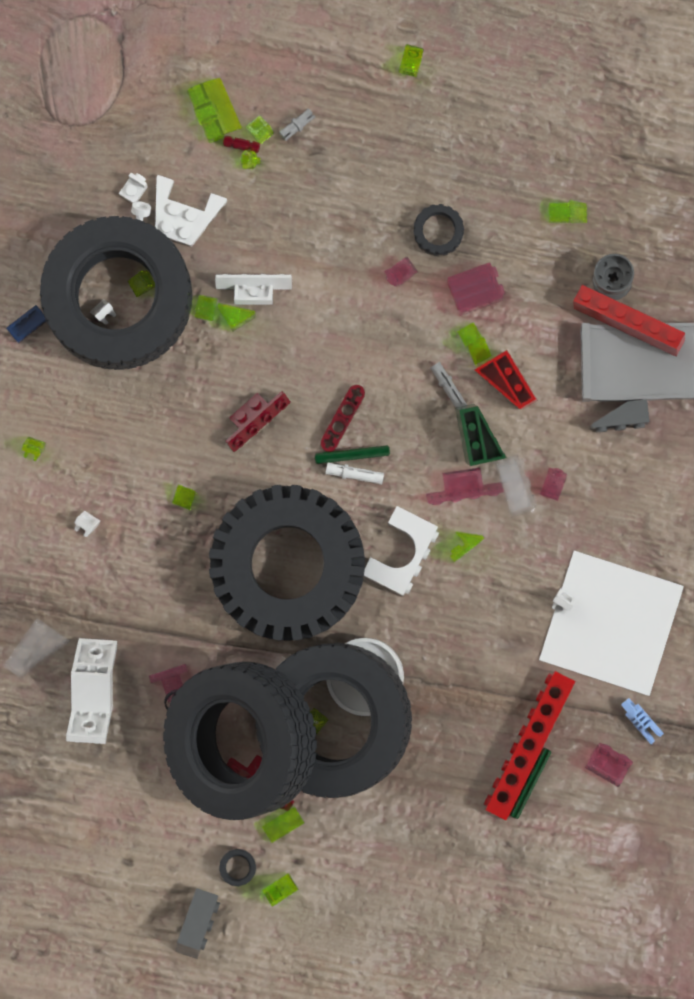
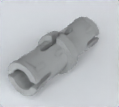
[279,108,315,141]

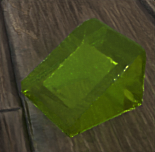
[245,116,274,144]
[127,270,155,297]
[195,295,218,321]
[172,484,197,510]

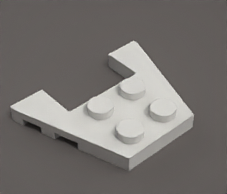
[155,175,227,247]

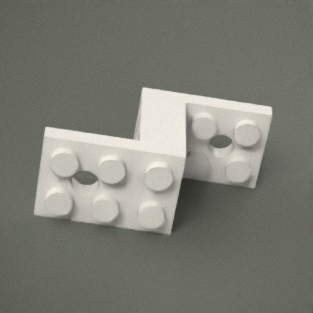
[66,638,117,744]

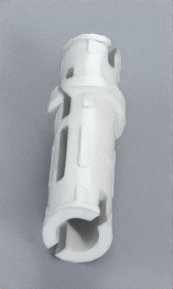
[325,462,384,485]

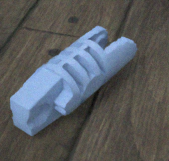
[621,698,664,744]

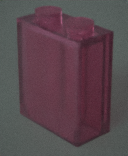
[447,262,505,316]

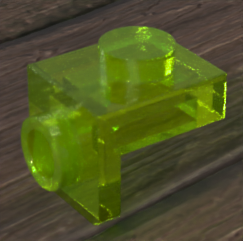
[399,44,424,77]

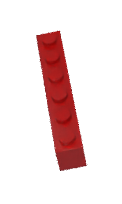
[573,285,685,357]

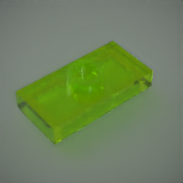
[262,807,305,843]

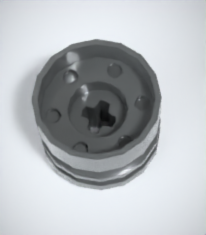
[593,254,634,300]

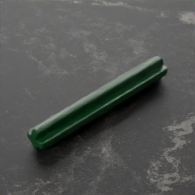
[315,445,390,464]
[509,747,551,819]

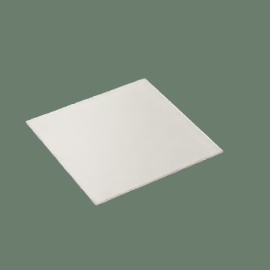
[539,551,684,696]

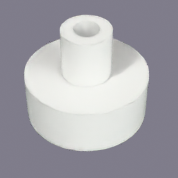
[131,202,151,221]

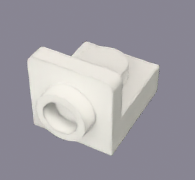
[119,173,148,204]

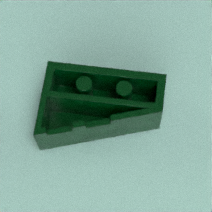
[455,404,507,466]

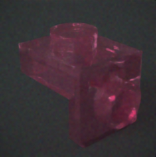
[384,257,418,287]
[540,468,567,501]

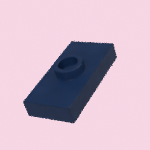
[6,305,47,344]

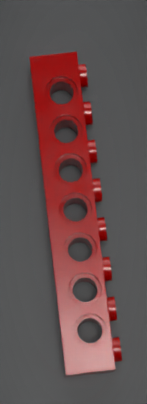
[483,671,576,820]

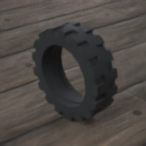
[413,204,464,256]

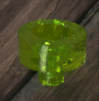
[240,150,260,170]

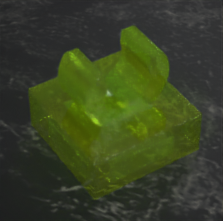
[21,437,46,461]

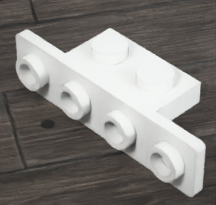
[215,274,292,305]

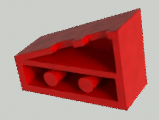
[474,350,538,410]

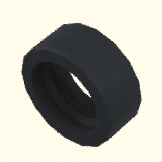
[219,849,256,887]

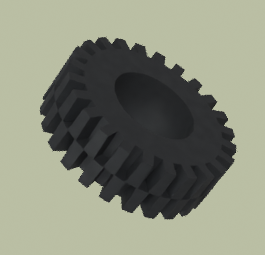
[209,485,365,641]

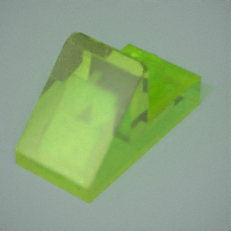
[549,200,587,223]
[457,322,492,365]
[449,532,485,563]

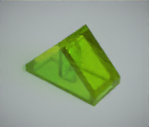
[217,303,256,332]
[262,873,299,907]

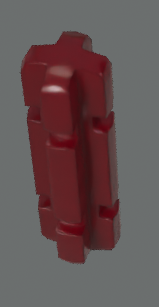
[223,135,260,153]

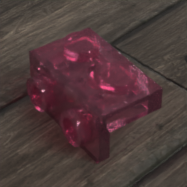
[585,743,633,787]

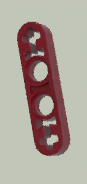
[321,385,365,452]

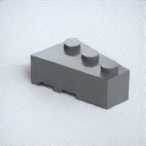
[175,888,220,959]

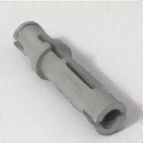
[430,362,467,407]

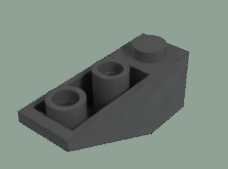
[590,399,650,433]

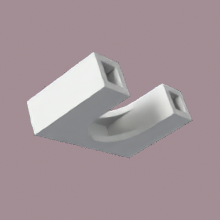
[364,506,439,596]

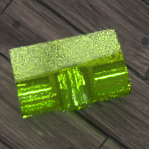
[187,78,242,143]

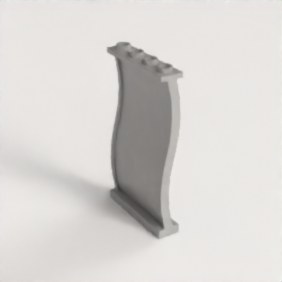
[580,323,694,402]

